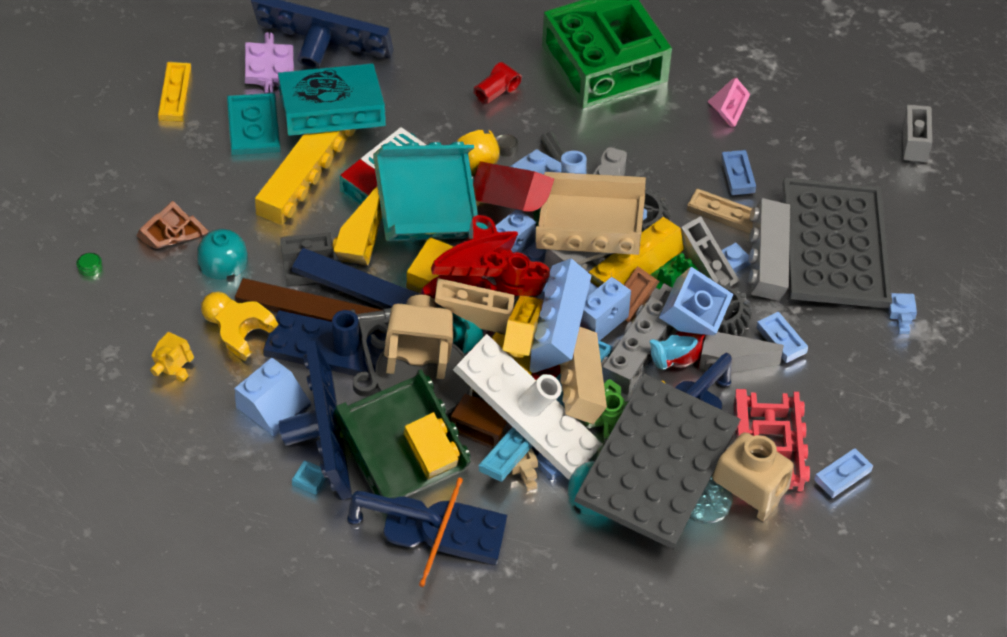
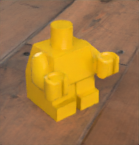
[150,332,194,382]

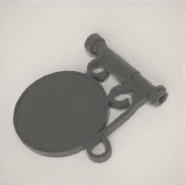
[349,304,471,415]

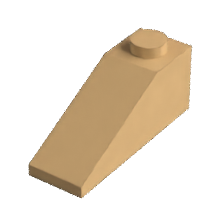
[434,278,514,334]

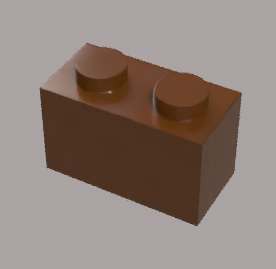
[451,394,512,449]

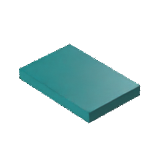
[227,93,280,155]

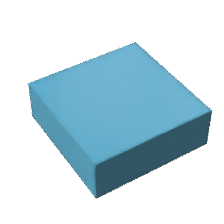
[292,460,327,495]

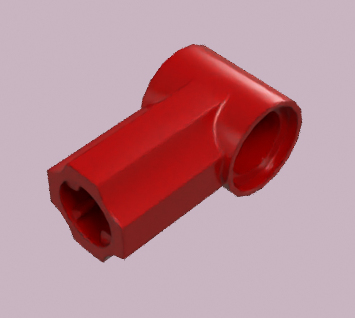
[474,62,522,105]

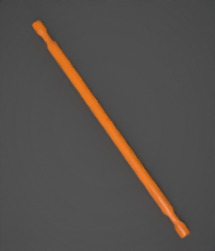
[419,477,463,587]

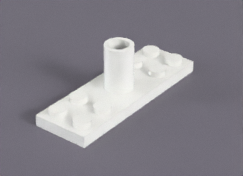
[453,334,603,480]

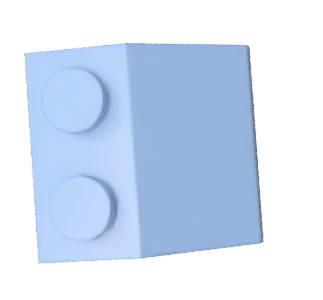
[659,267,733,336]
[235,358,311,436]

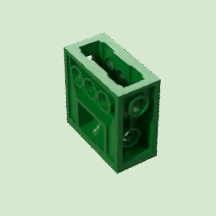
[542,0,672,109]

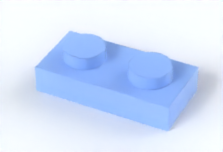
[756,312,808,363]
[814,448,873,498]

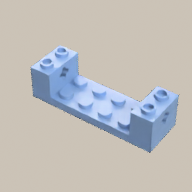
[495,209,631,342]

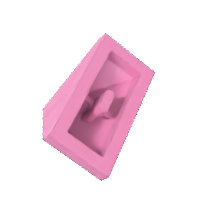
[707,78,750,128]

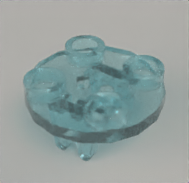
[690,475,733,524]

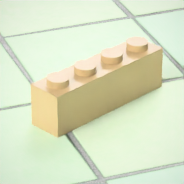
[559,327,607,424]

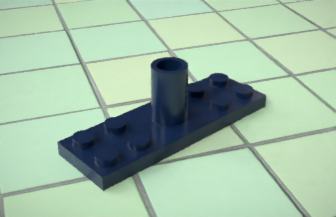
[251,0,394,69]
[263,310,386,379]
[278,340,352,500]

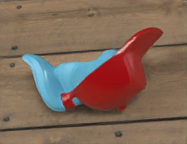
[649,331,705,370]

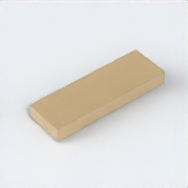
[687,189,753,234]

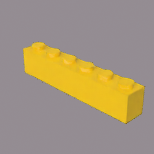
[255,129,356,225]

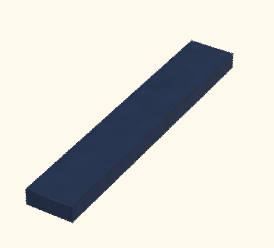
[292,248,420,309]

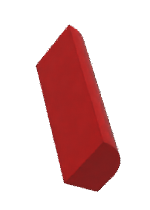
[473,161,555,212]

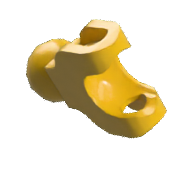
[201,291,278,361]

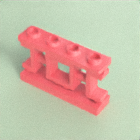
[733,389,810,492]

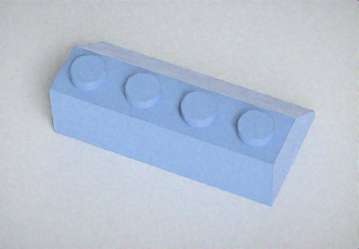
[530,258,591,373]

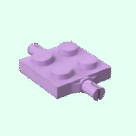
[245,32,293,94]

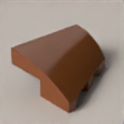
[136,201,209,249]

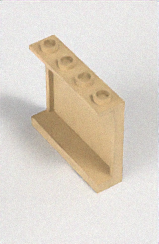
[536,172,646,255]

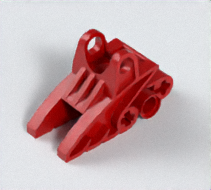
[420,215,550,300]

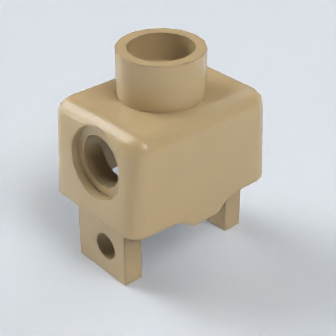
[384,295,453,379]
[712,432,794,522]

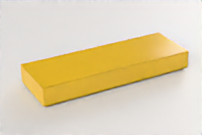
[158,62,192,122]

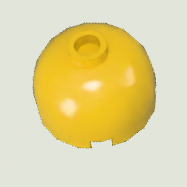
[457,130,500,176]

